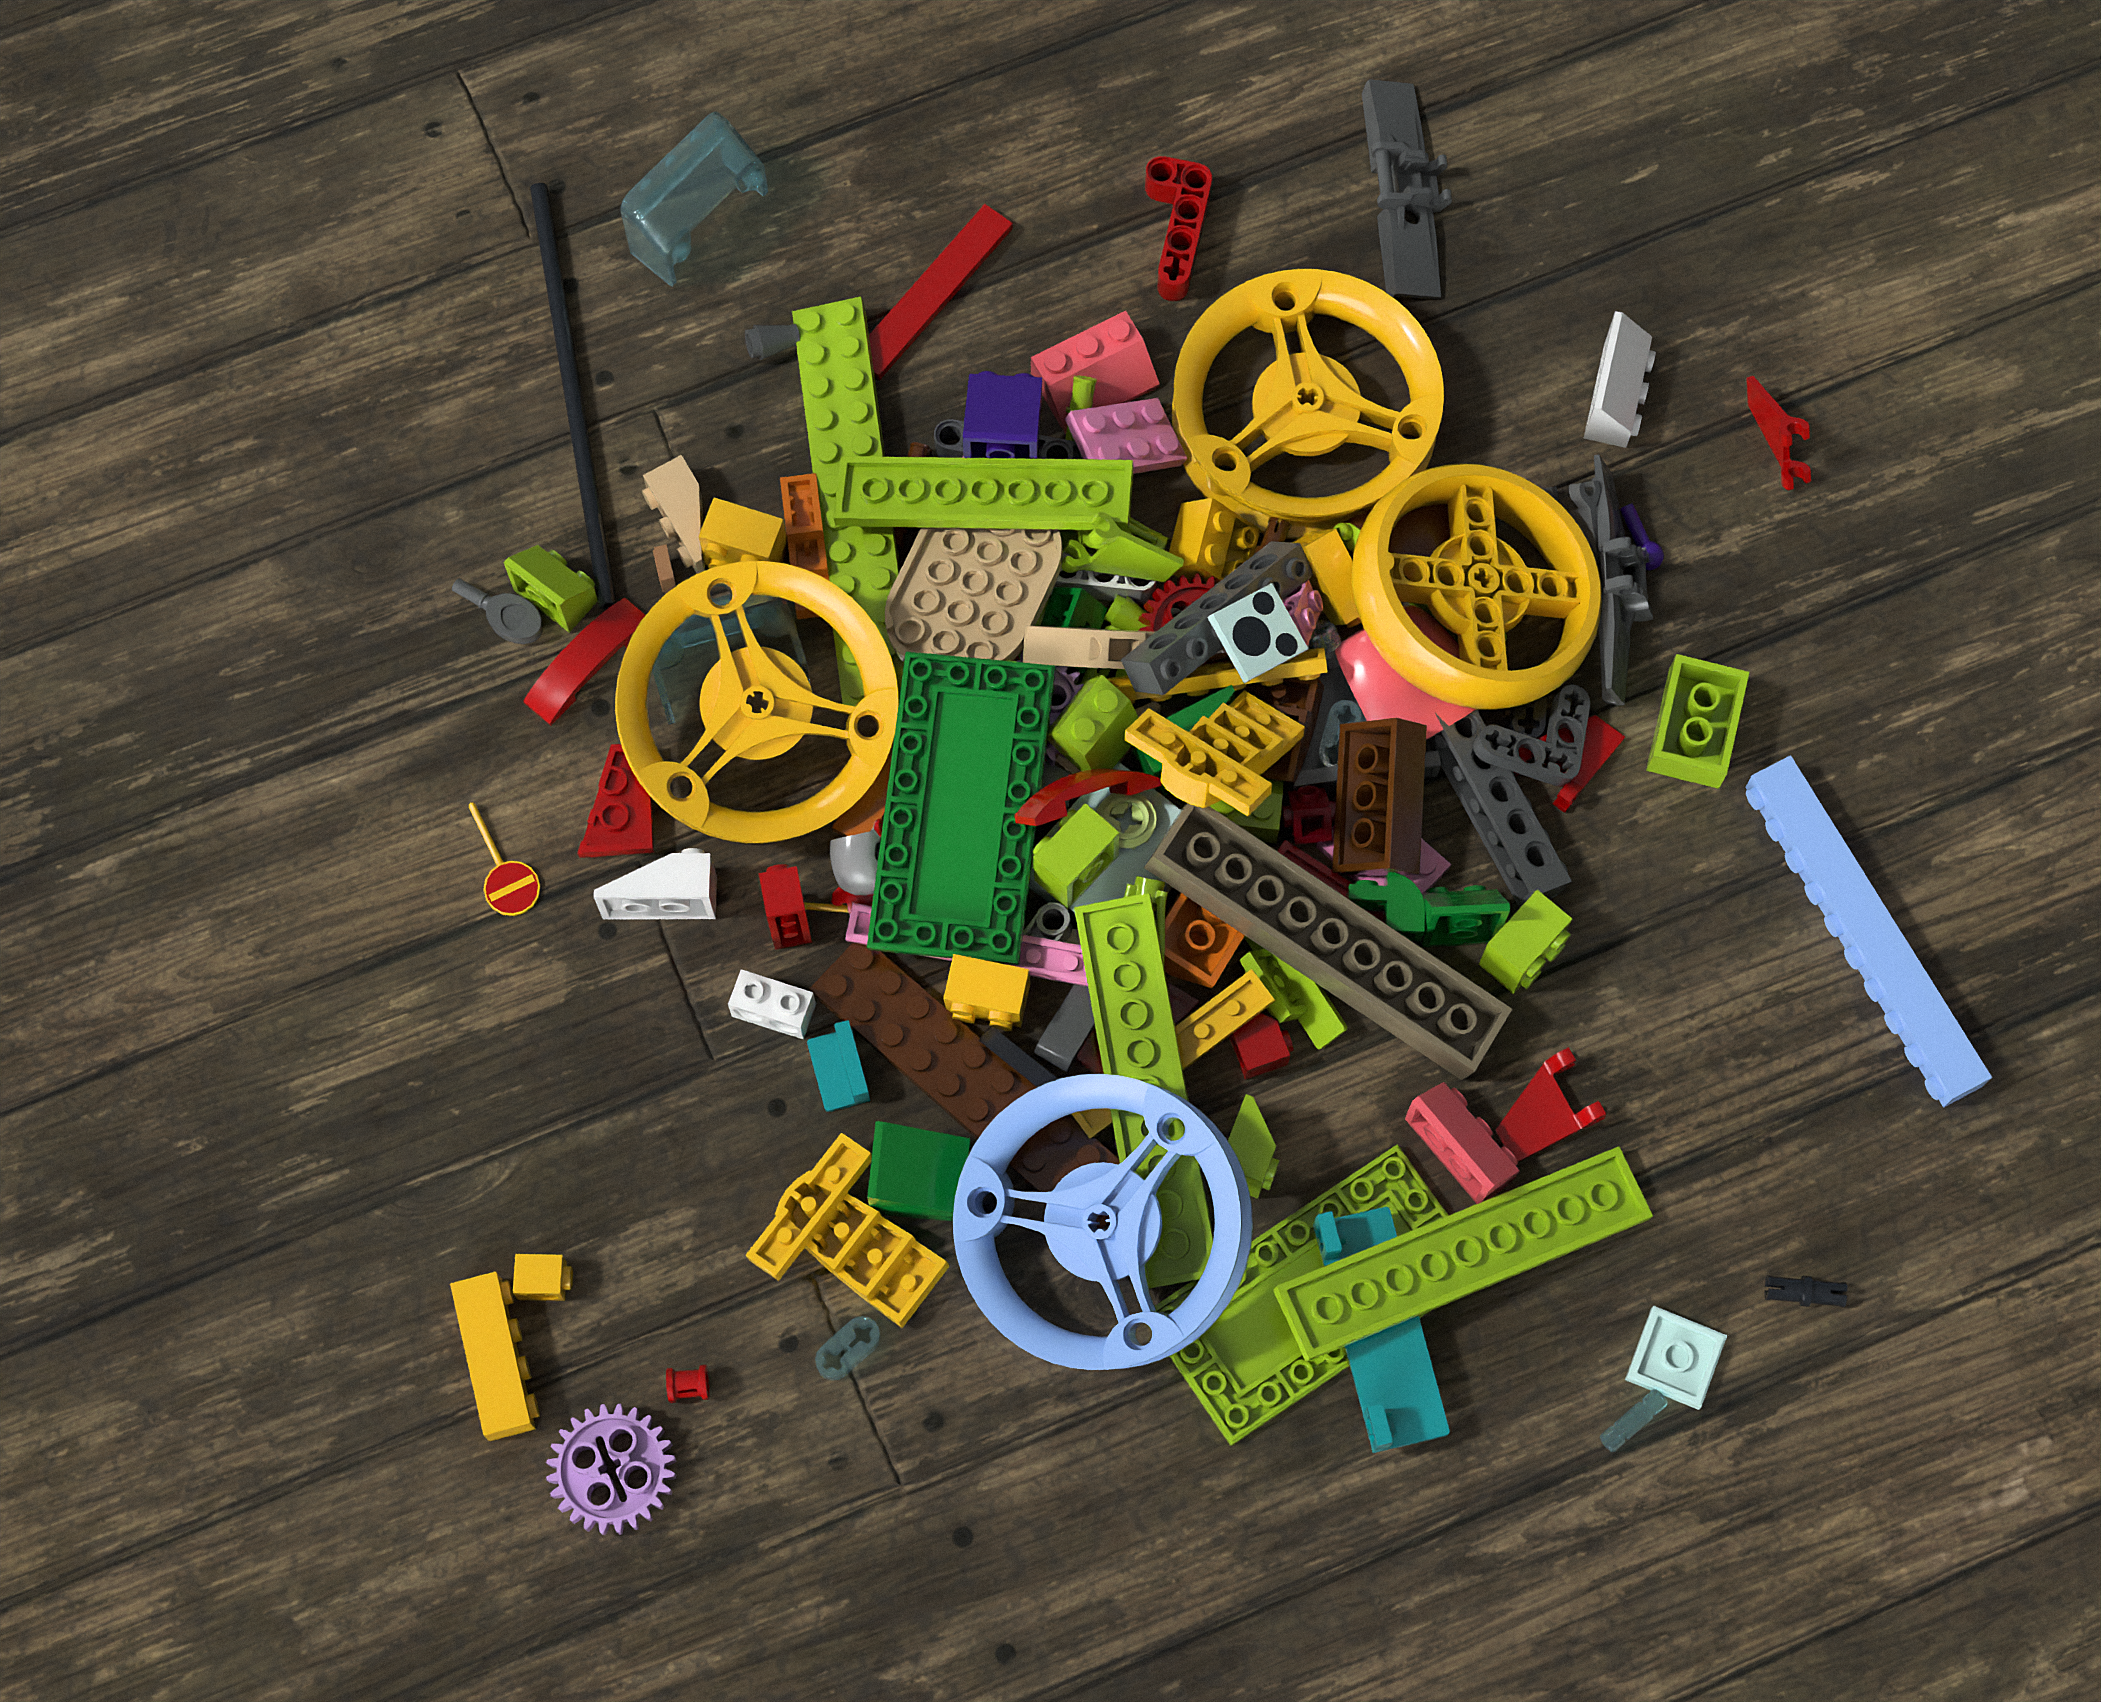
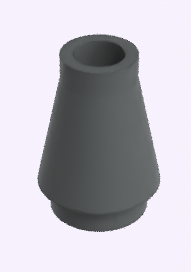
[745,324,800,360]

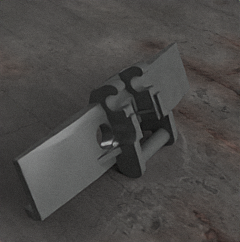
[1362,79,1452,300]
[1591,455,1653,706]

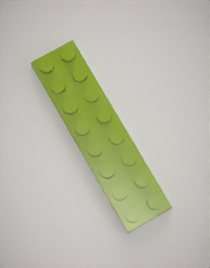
[833,456,1134,530]

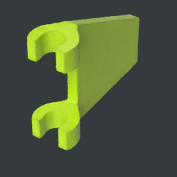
[1061,512,1184,582]

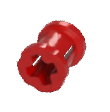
[666,1365,710,1403]

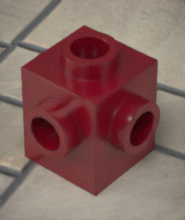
[1282,786,1336,844]

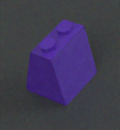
[963,371,1042,459]

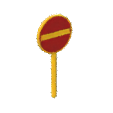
[469,802,540,916]

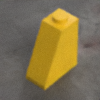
[1291,529,1361,628]

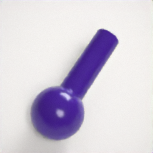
[1619,503,1664,570]

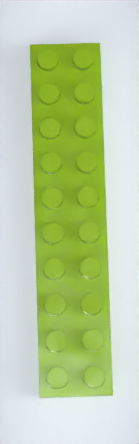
[1074,893,1214,1288]
[1273,1147,1653,1362]

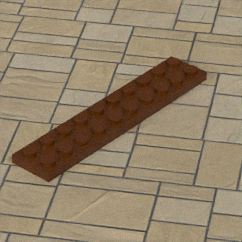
[809,943,1120,1229]

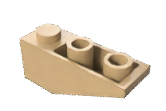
[642,455,705,574]

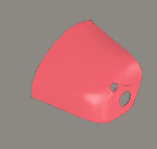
[1335,605,1476,740]

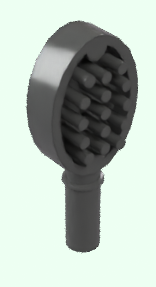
[452,578,543,644]

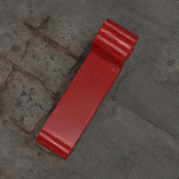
[1145,156,1212,301]

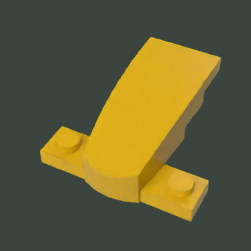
[1125,690,1305,816]
[745,1133,950,1328]

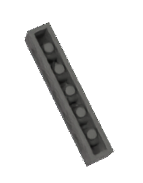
[1121,541,1313,695]
[1427,709,1572,908]

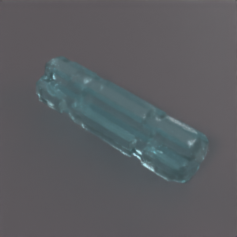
[1599,1389,1668,1452]

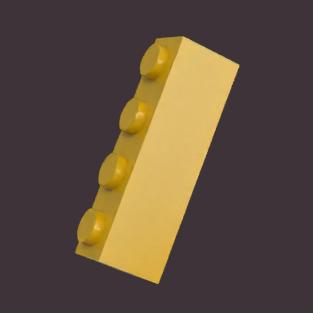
[450,1271,539,1441]

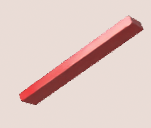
[869,204,1013,381]

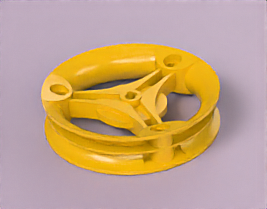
[1172,269,1444,540]
[615,561,898,843]

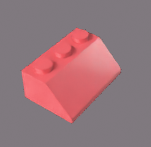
[1031,311,1160,433]
[1405,1082,1520,1204]

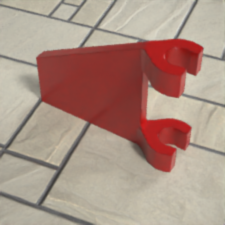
[1747,375,1811,491]
[1514,715,1625,813]
[1495,1047,1606,1162]

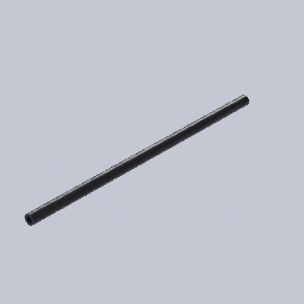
[530,183,617,610]

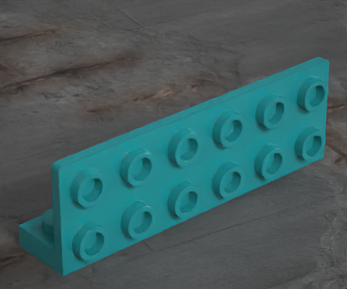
[1313,1207,1450,1453]

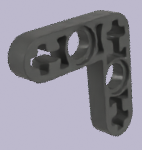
[1473,684,1590,786]

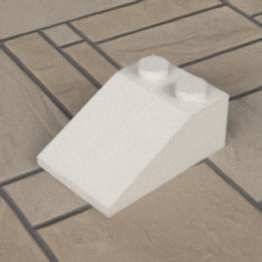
[594,848,717,919]

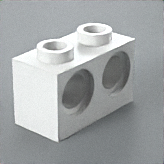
[728,969,816,1039]

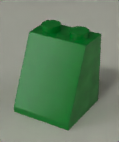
[867,1121,971,1221]

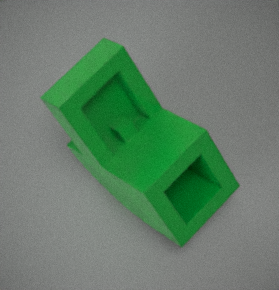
[1346,871,1425,942]

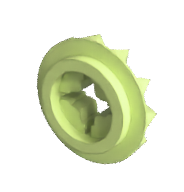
[1097,793,1157,850]

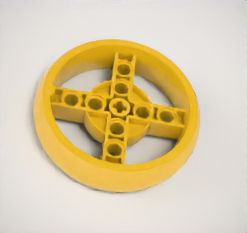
[1352,464,1602,710]

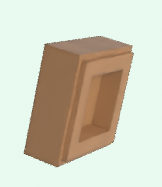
[653,544,676,594]

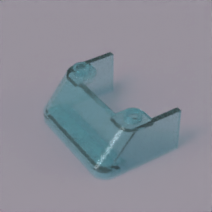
[620,111,768,287]
[652,594,810,725]

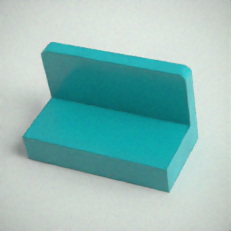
[807,1020,870,1112]

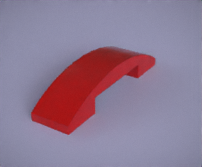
[523,598,646,726]
[1014,768,1162,826]

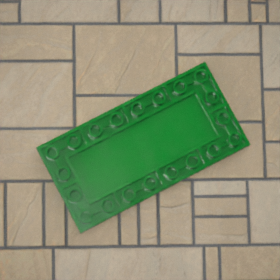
[867,652,1056,966]

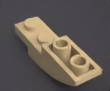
[1023,626,1156,669]

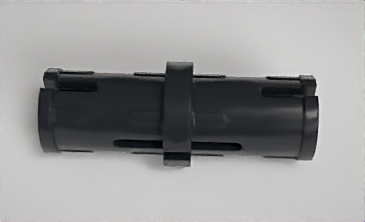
[1764,1275,1847,1307]

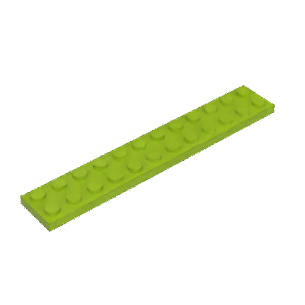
[792,297,904,715]

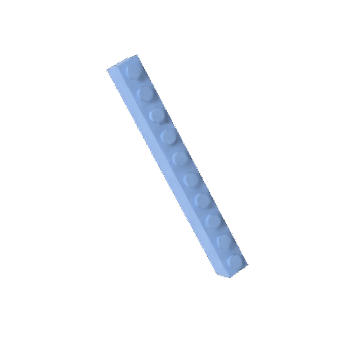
[1745,755,1992,1107]

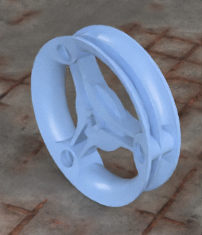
[953,1074,1253,1370]

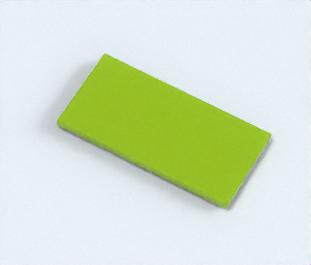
[1148,1144,1448,1446]

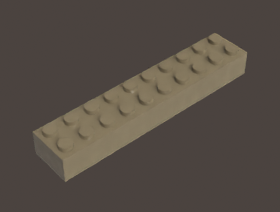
[1144,803,1512,1080]

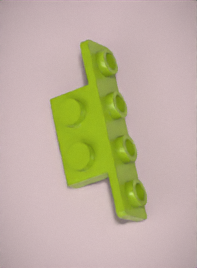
[1239,936,1348,1049]

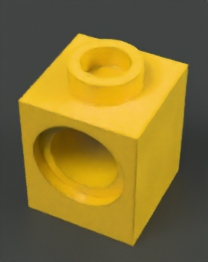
[513,1254,573,1301]

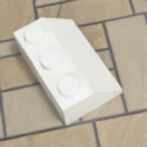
[1584,311,1656,448]

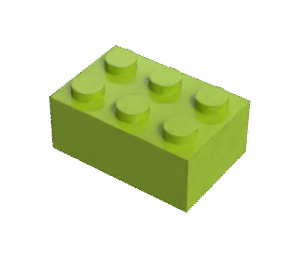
[1646,654,1749,789]

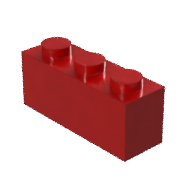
[759,864,812,950]

